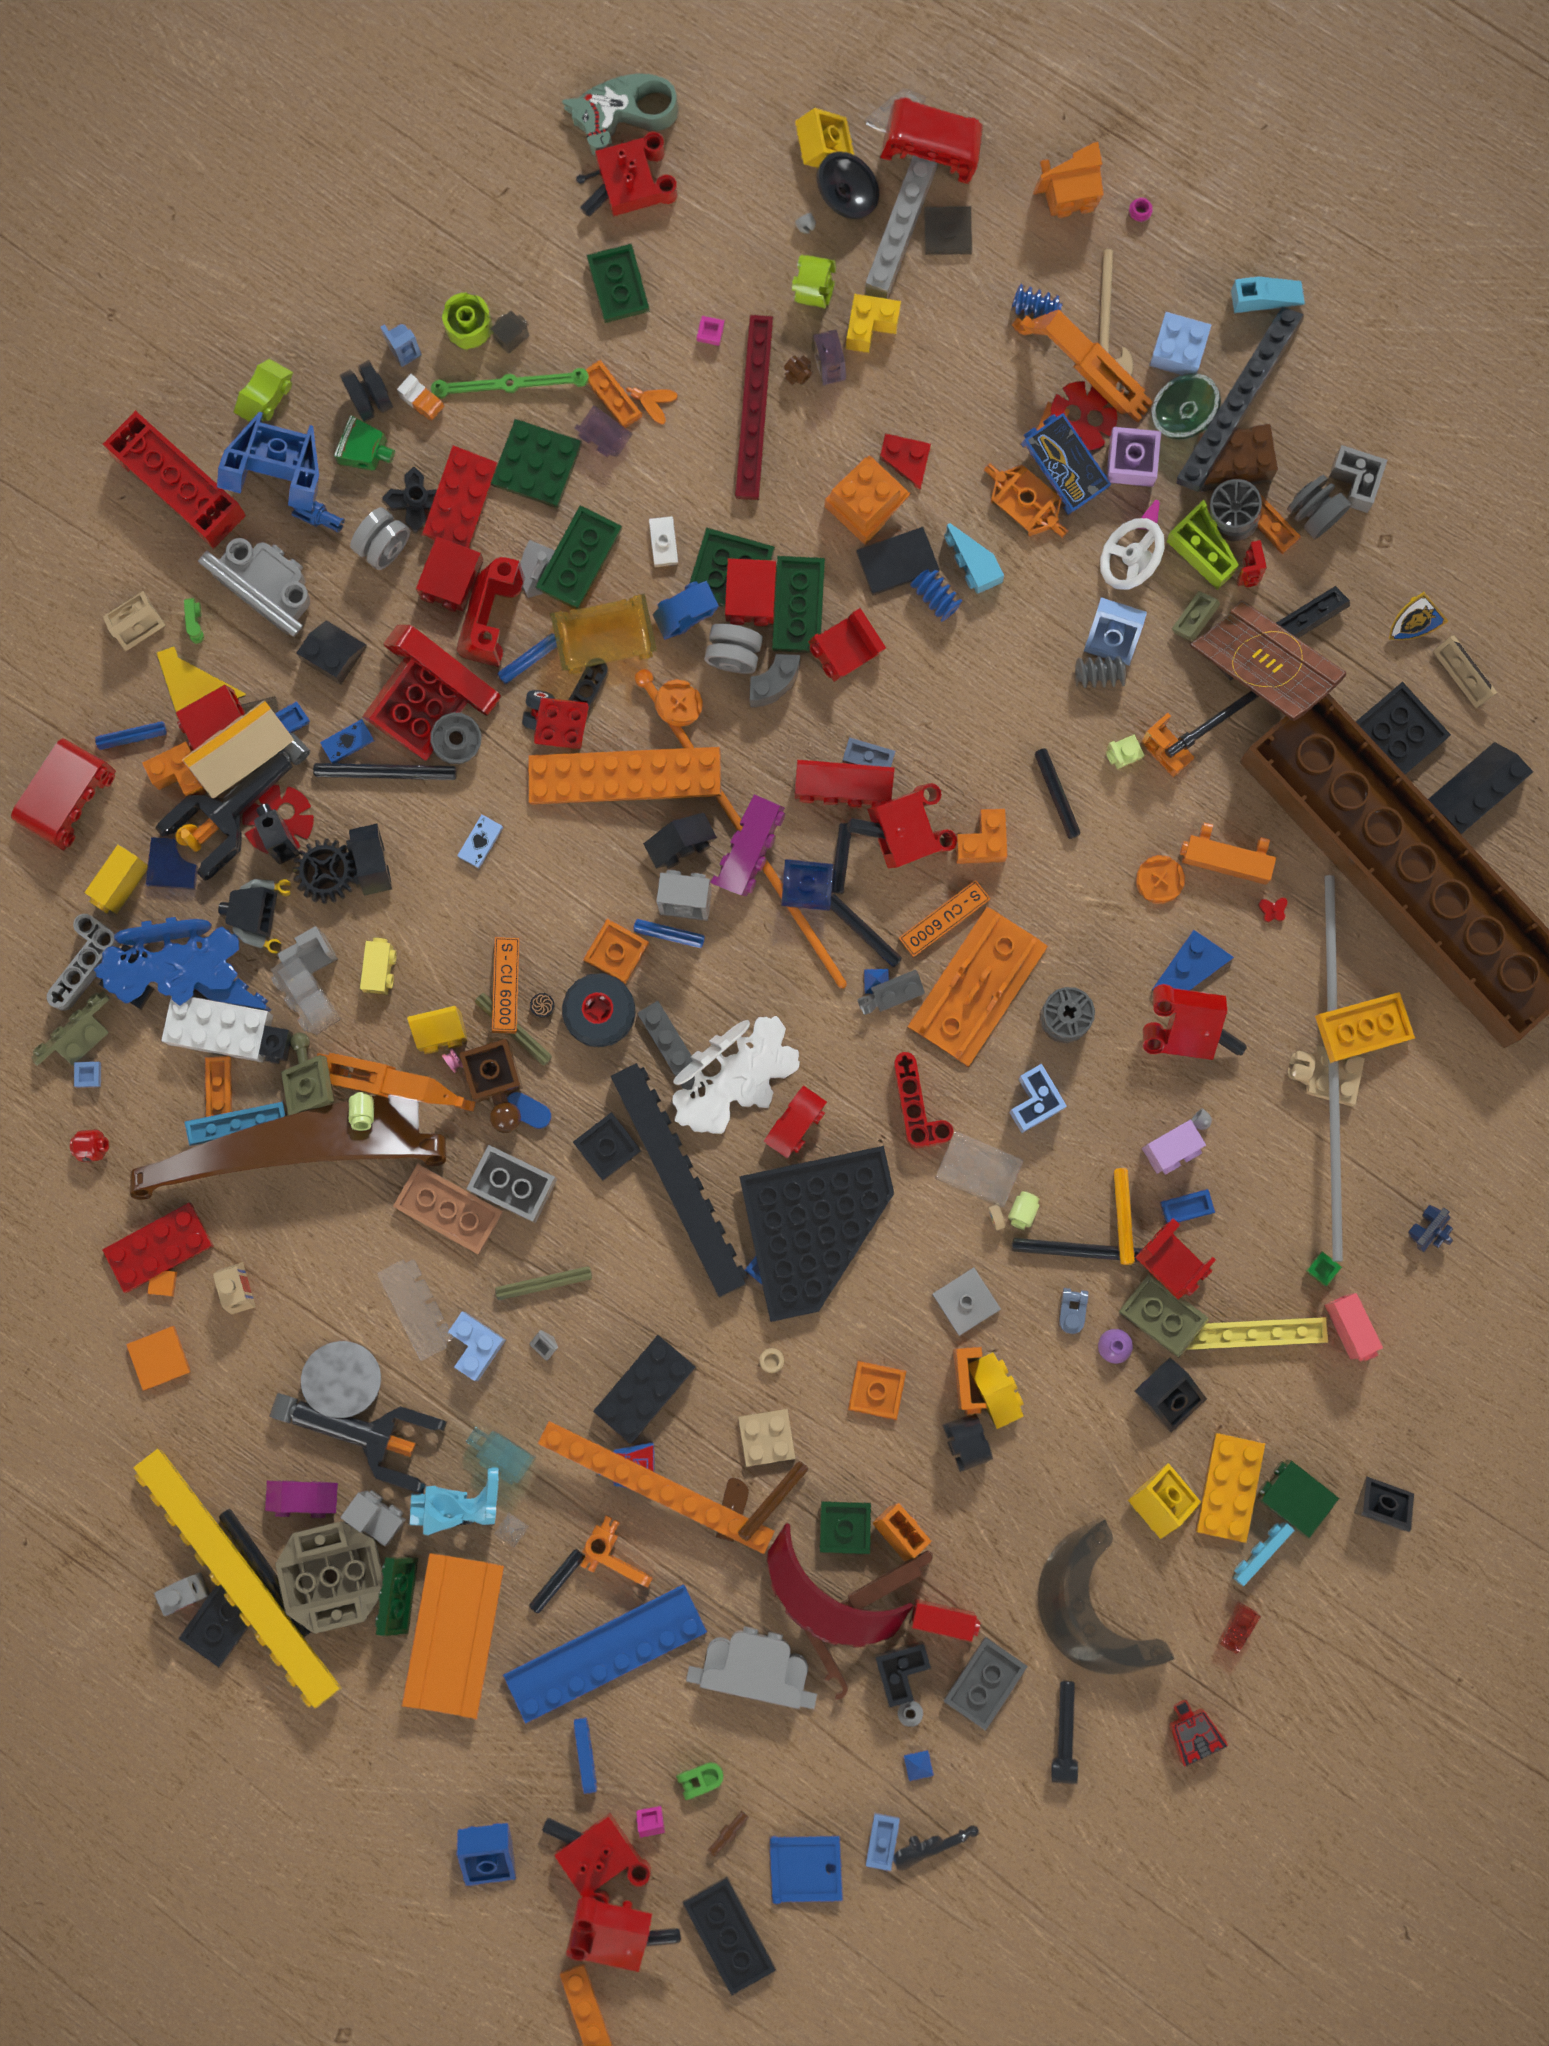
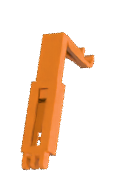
[1012,310,1153,422]
[317,1052,476,1111]

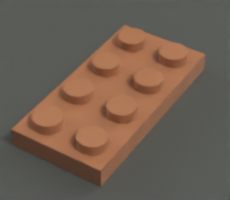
[393,1164,503,1255]

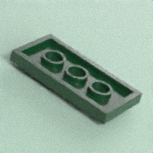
[536,505,623,610]
[772,556,825,653]

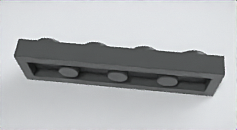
[637,1001,708,1095]

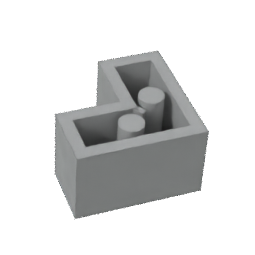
[1329,445,1387,513]
[340,1490,406,1546]

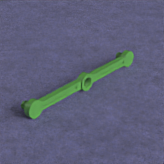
[431,368,589,399]

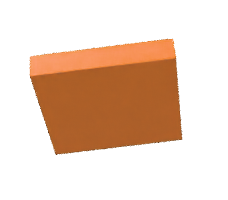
[583,919,649,985]
[126,1326,191,1391]
[848,1361,906,1420]

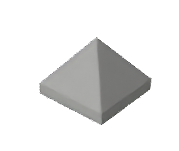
[529,1330,558,1361]

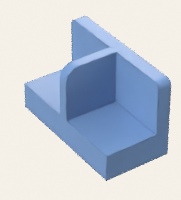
[380,324,422,367]

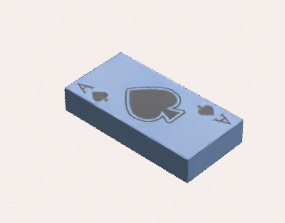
[457,815,503,869]

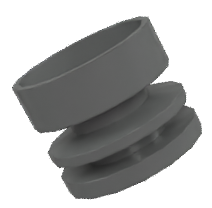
[1286,474,1352,539]
[1040,987,1095,1043]

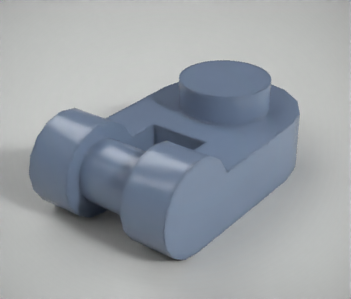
[1059,1288,1088,1334]

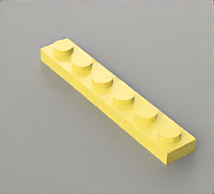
[1186,1317,1328,1350]

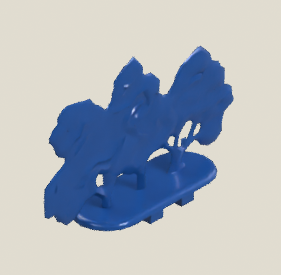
[94,917,239,1006]

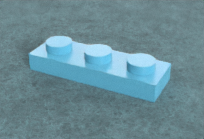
[1232,1522,1295,1586]

